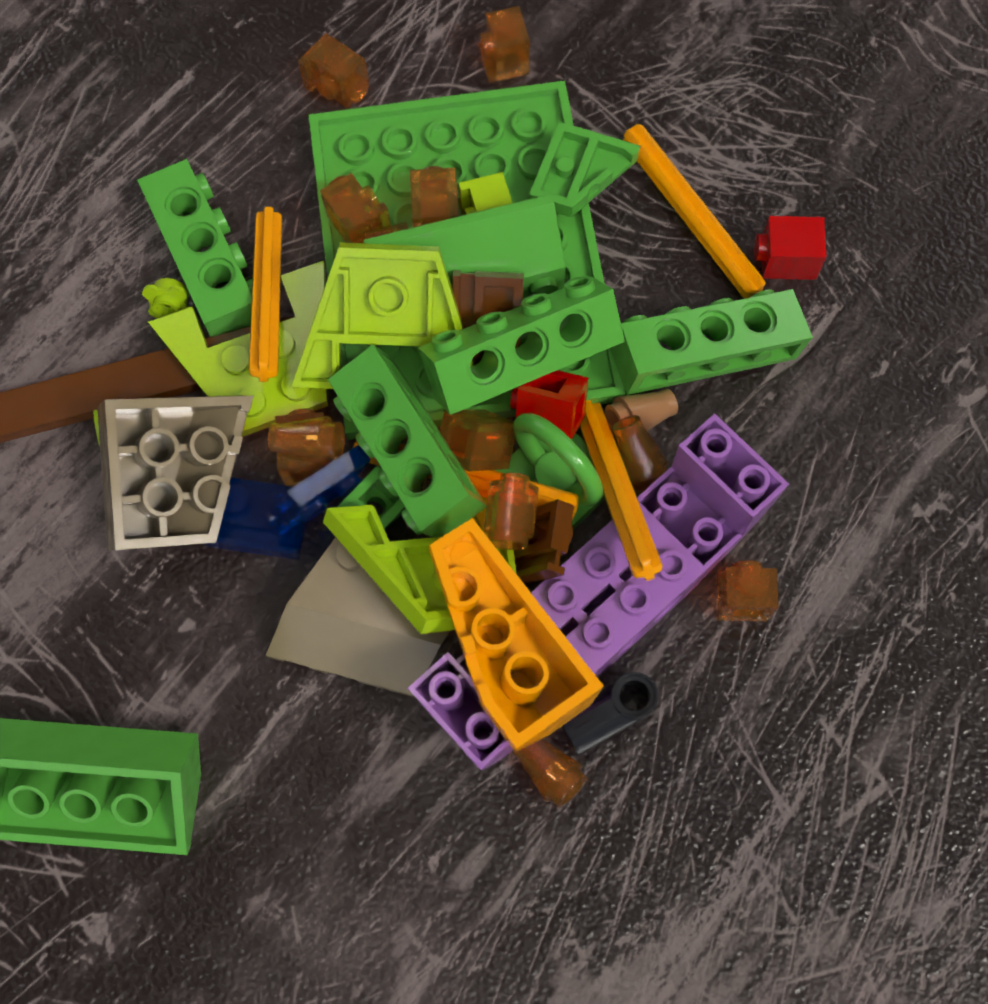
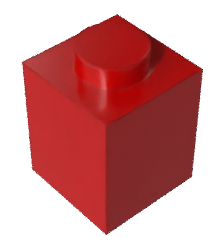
[754,216,826,280]

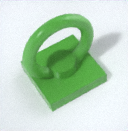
[496,413,605,530]

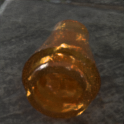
[613,415,669,490]
[268,416,345,465]
[512,739,587,807]

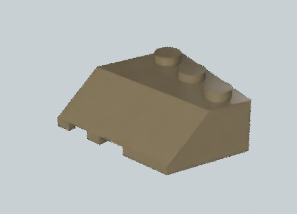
[97,395,254,551]
[266,537,458,698]

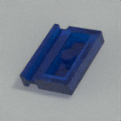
[266,445,371,538]
[205,478,314,560]

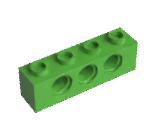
[137,159,253,337]
[418,276,625,415]
[610,289,813,395]
[328,344,488,538]

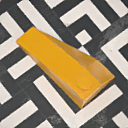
[429,518,604,752]

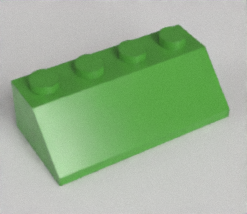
[364,194,566,300]
[0,718,201,855]

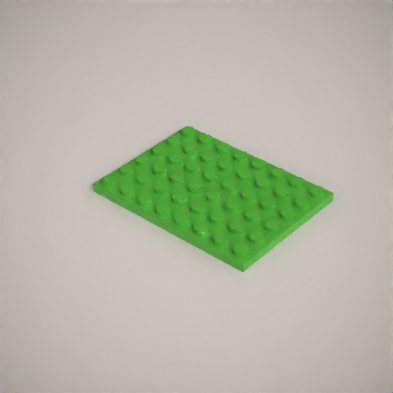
[309,81,626,440]

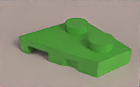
[529,121,640,217]

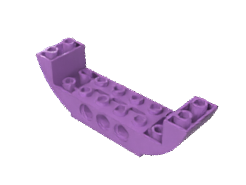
[407,413,789,770]

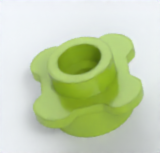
[142,278,190,318]

